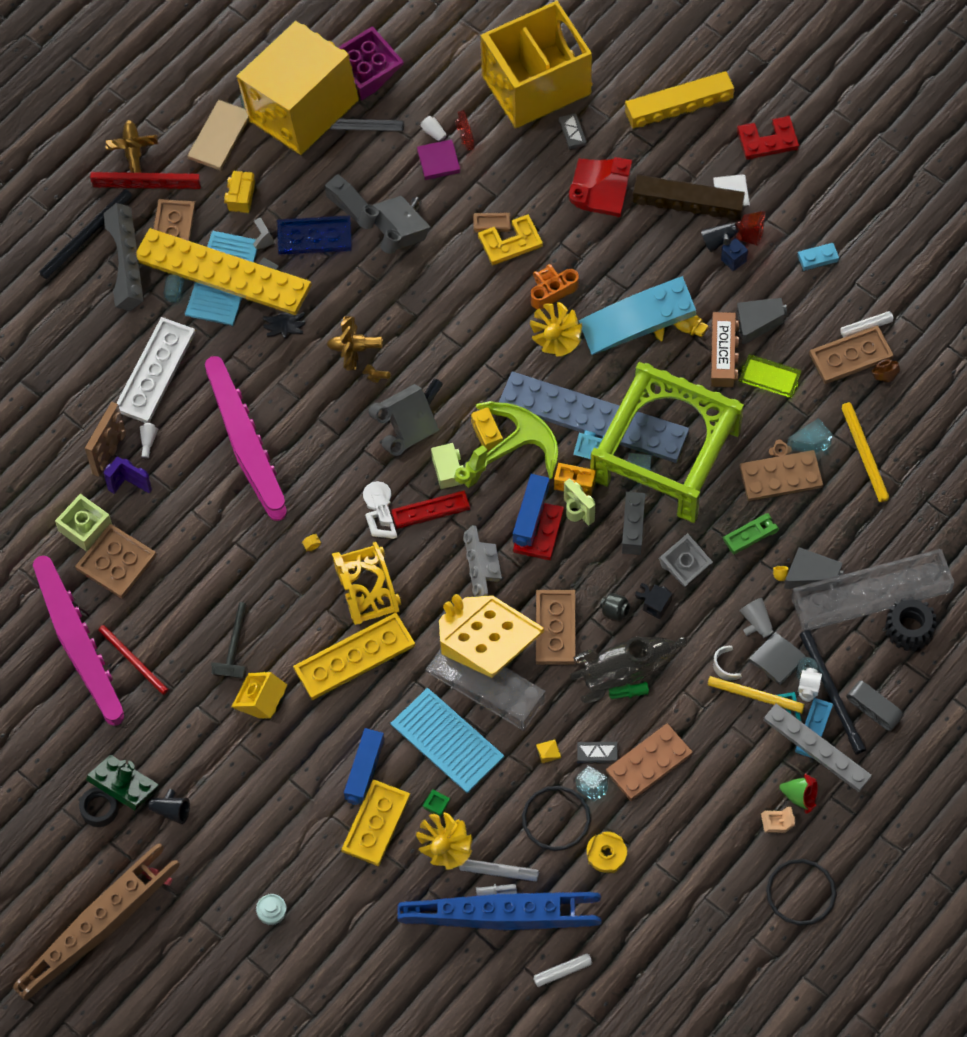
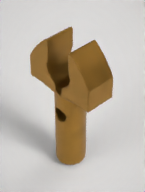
[362,365,391,383]

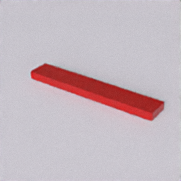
[90,172,201,189]

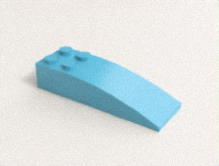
[579,276,696,355]

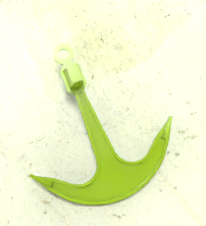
[454,401,558,488]

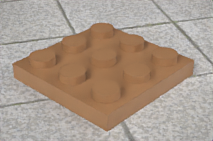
[85,402,126,477]
[75,523,157,599]

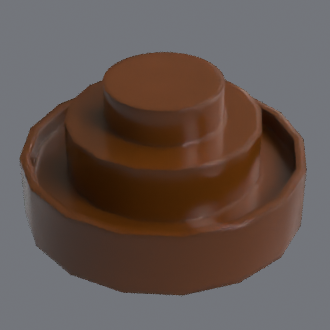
[872,360,900,383]

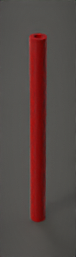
[99,625,168,695]

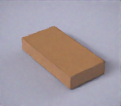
[473,213,510,232]

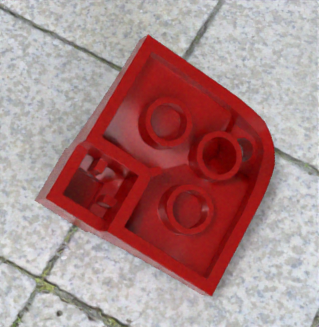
[569,157,632,217]

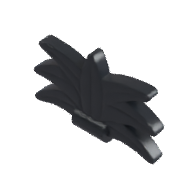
[262,312,305,339]

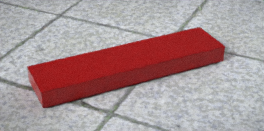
[391,490,470,529]

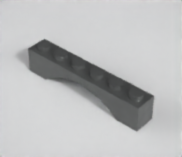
[104,203,143,311]

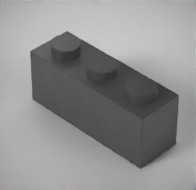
[622,492,645,555]

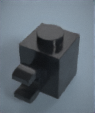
[635,583,672,619]

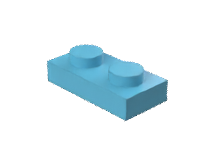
[798,243,839,271]

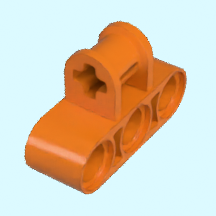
[531,264,579,309]

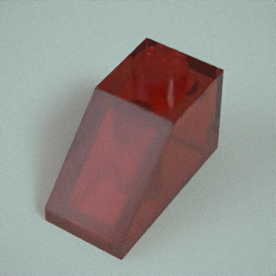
[736,211,766,246]

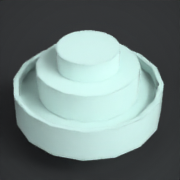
[256,894,286,925]

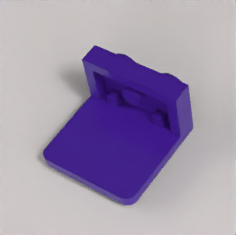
[104,456,152,494]

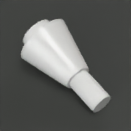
[140,423,158,459]

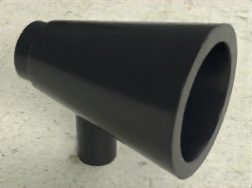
[701,222,739,253]
[149,789,190,824]

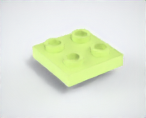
[564,478,595,525]

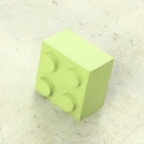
[55,494,112,552]

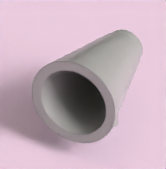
[740,598,774,638]

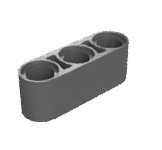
[846,681,904,731]

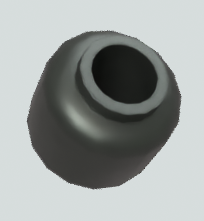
[600,593,631,621]

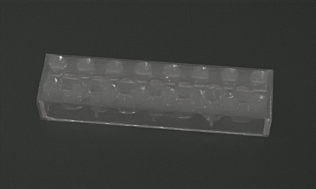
[791,549,954,631]

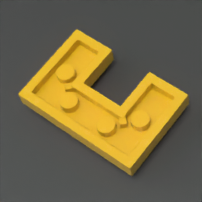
[478,214,543,265]

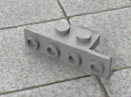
[463,525,502,597]

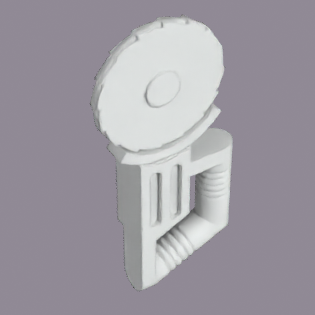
[363,481,397,539]

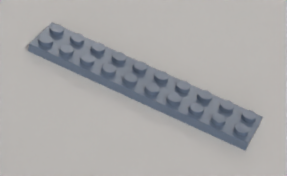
[499,371,689,463]

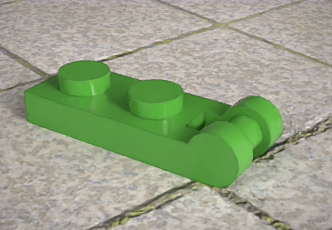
[723,513,779,555]

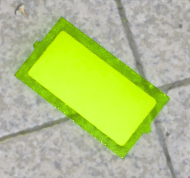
[739,354,801,398]

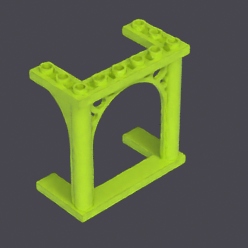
[590,362,744,523]

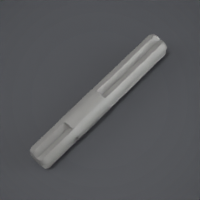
[459,859,539,881]

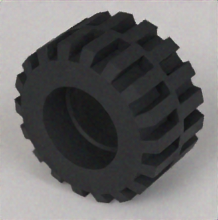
[885,597,937,651]

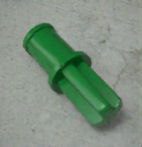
[609,682,649,699]

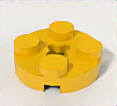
[587,832,627,873]

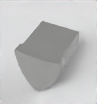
[253,217,275,249]

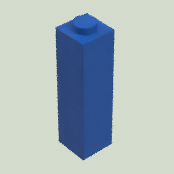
[513,474,549,546]
[344,728,385,805]

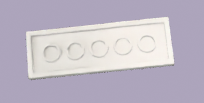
[116,317,196,423]

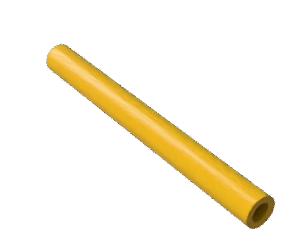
[708,676,805,713]

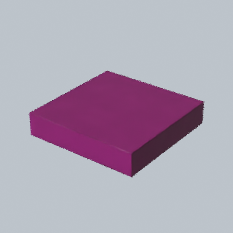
[417,139,460,180]

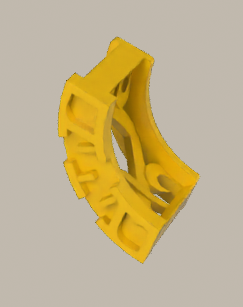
[332,542,401,625]

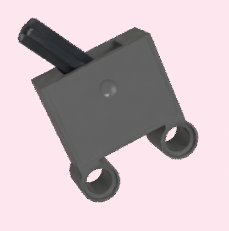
[358,196,430,254]
[368,378,443,456]

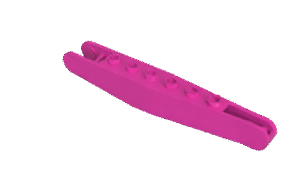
[205,356,287,521]
[33,556,124,726]

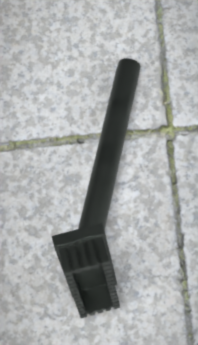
[211,602,247,678]

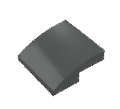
[749,632,807,685]

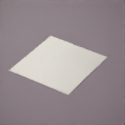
[713,175,750,206]

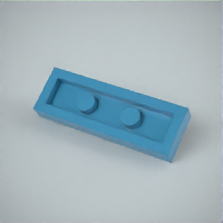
[795,698,833,759]

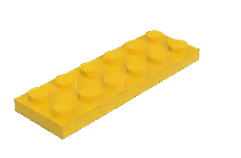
[293,613,415,700]

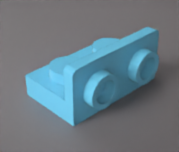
[573,430,604,459]

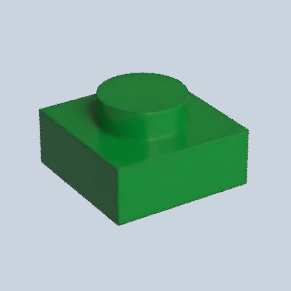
[423,790,450,818]

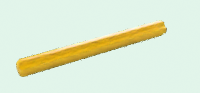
[842,402,889,502]

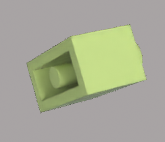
[431,443,464,489]

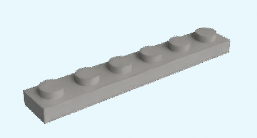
[764,703,872,792]

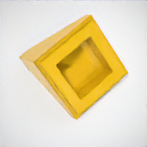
[536,739,561,763]

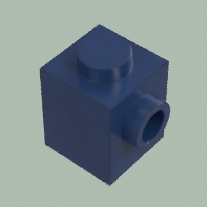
[721,238,748,271]

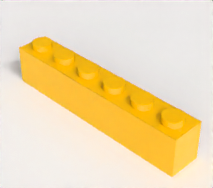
[625,71,734,129]

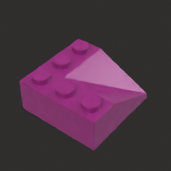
[338,26,404,101]

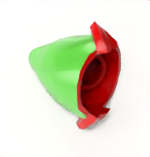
[779,774,818,814]

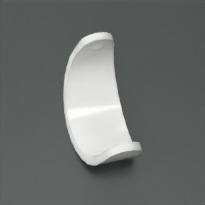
[713,646,742,680]

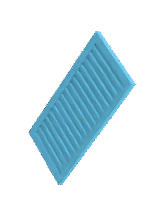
[185,231,258,326]
[390,688,504,793]

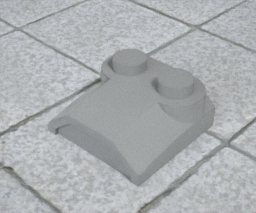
[658,533,713,587]

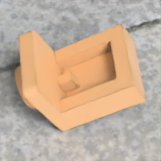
[761,807,795,833]

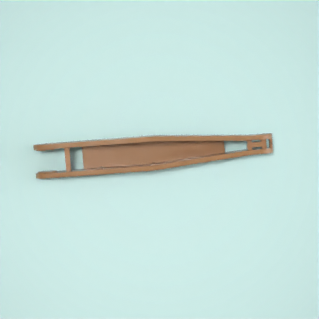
[13,844,180,1000]

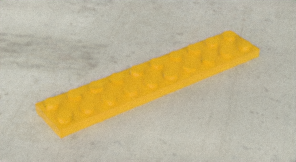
[136,228,312,315]

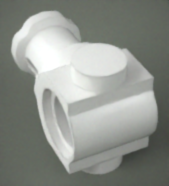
[798,668,822,702]

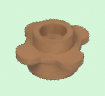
[769,440,792,457]

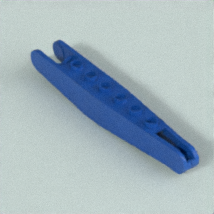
[397,892,602,930]

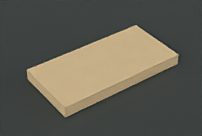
[188,100,249,171]

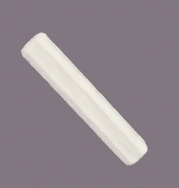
[840,311,894,338]
[534,954,592,987]

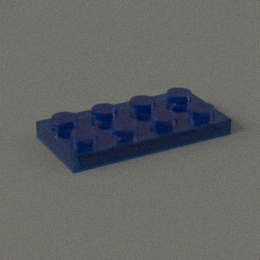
[277,215,352,255]

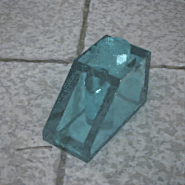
[787,418,833,453]

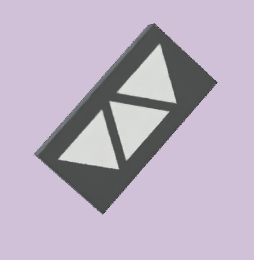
[559,113,586,150]
[577,742,617,763]

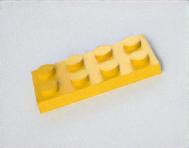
[341,779,410,866]

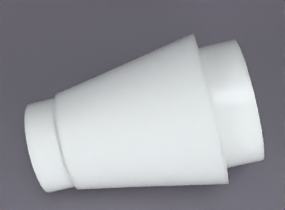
[420,116,447,142]

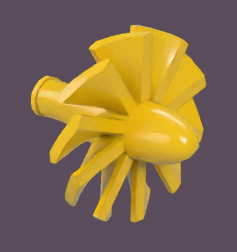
[530,302,582,357]
[416,813,472,870]

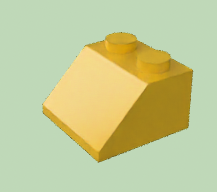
[231,672,287,719]

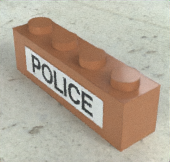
[711,312,739,387]

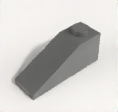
[325,174,368,222]

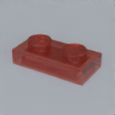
[455,110,474,151]

